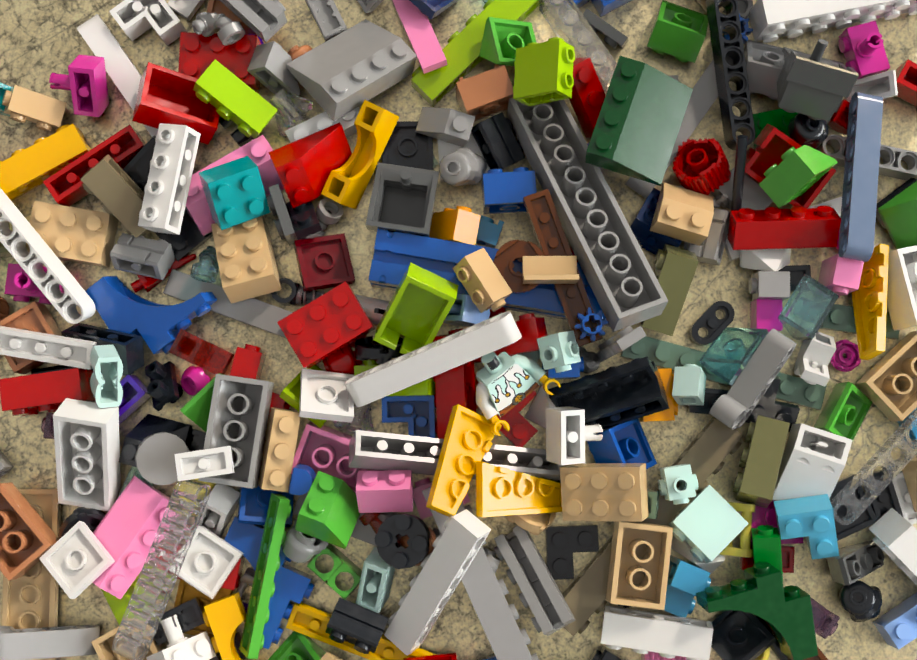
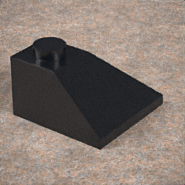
[119,414,193,467]

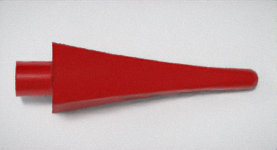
[130,254,196,293]

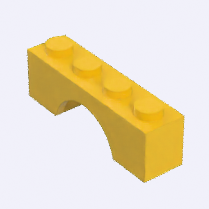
[321,100,399,209]
[203,592,246,660]

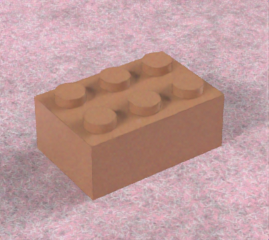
[0,482,59,581]

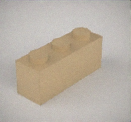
[258,407,301,493]

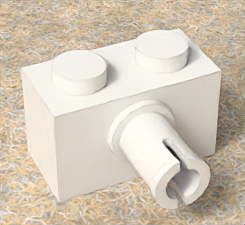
[546,407,603,465]
[146,615,216,660]

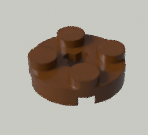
[493,240,544,294]

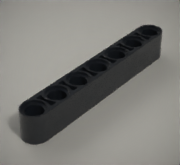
[705,0,755,150]

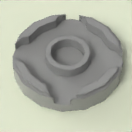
[135,432,189,486]

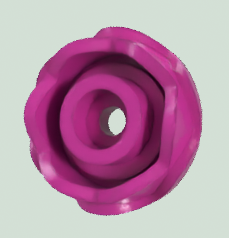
[830,339,861,372]
[181,366,211,397]

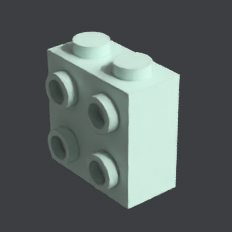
[669,485,749,563]

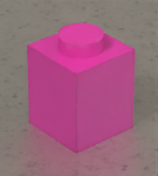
[750,299,783,337]

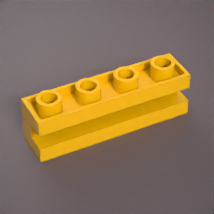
[0,124,91,201]

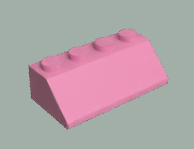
[185,135,284,237]
[92,476,184,600]

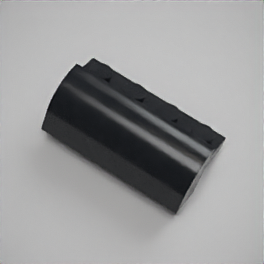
[548,356,669,429]

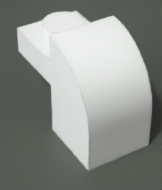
[794,329,836,387]

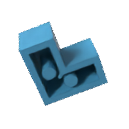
[664,555,711,618]

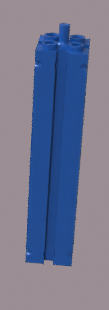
[369,229,610,327]

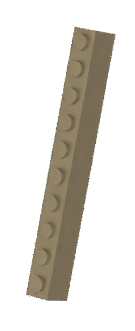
[562,417,743,636]

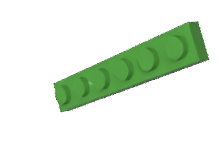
[239,493,291,659]

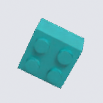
[199,156,270,230]

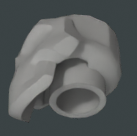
[439,147,487,186]
[282,519,328,563]

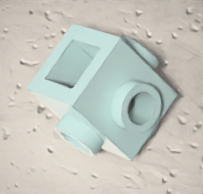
[537,330,581,373]
[658,464,699,505]

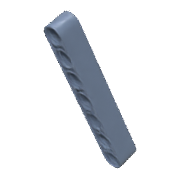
[838,92,883,262]

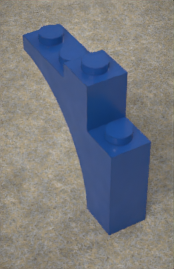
[85,276,217,355]
[225,516,315,649]

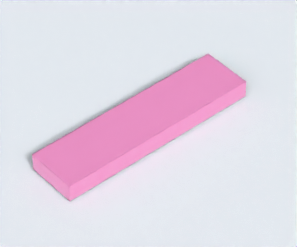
[392,0,448,74]

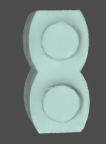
[90,344,123,408]

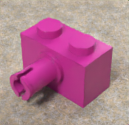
[838,21,890,79]
[49,55,109,117]
[4,263,64,305]

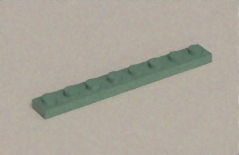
[620,336,827,410]

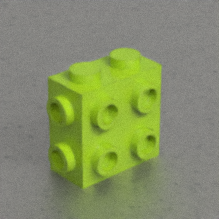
[513,37,575,106]

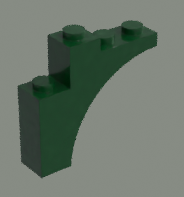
[696,562,818,660]

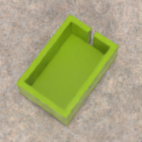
[373,262,459,354]

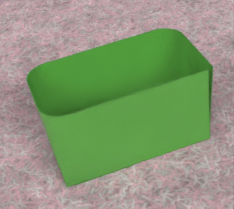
[307,543,362,599]

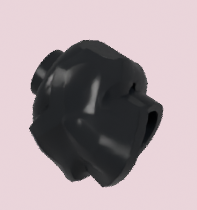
[788,113,828,149]
[839,580,882,622]

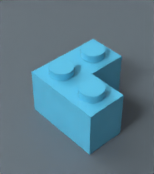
[774,494,839,560]

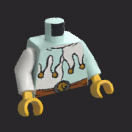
[476,352,560,436]

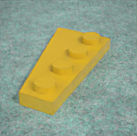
[851,244,889,360]
[426,404,502,517]
[476,461,562,517]

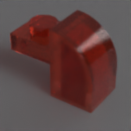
[169,329,234,375]

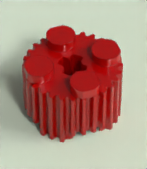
[672,138,731,195]

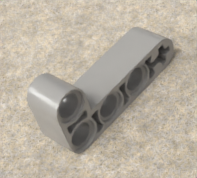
[709,329,796,429]
[0,625,100,660]

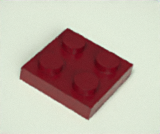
[293,233,355,292]

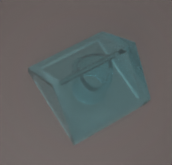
[778,274,839,340]
[699,327,769,385]

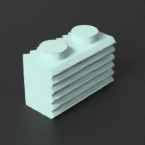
[355,547,395,613]

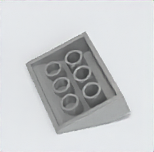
[286,19,417,121]

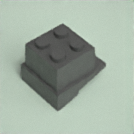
[777,39,859,121]
[366,162,439,237]

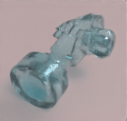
[190,246,219,283]

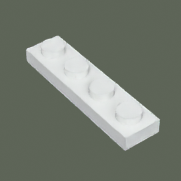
[0,326,97,370]

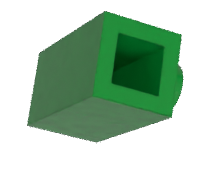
[751,525,783,581]

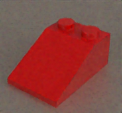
[268,122,352,208]

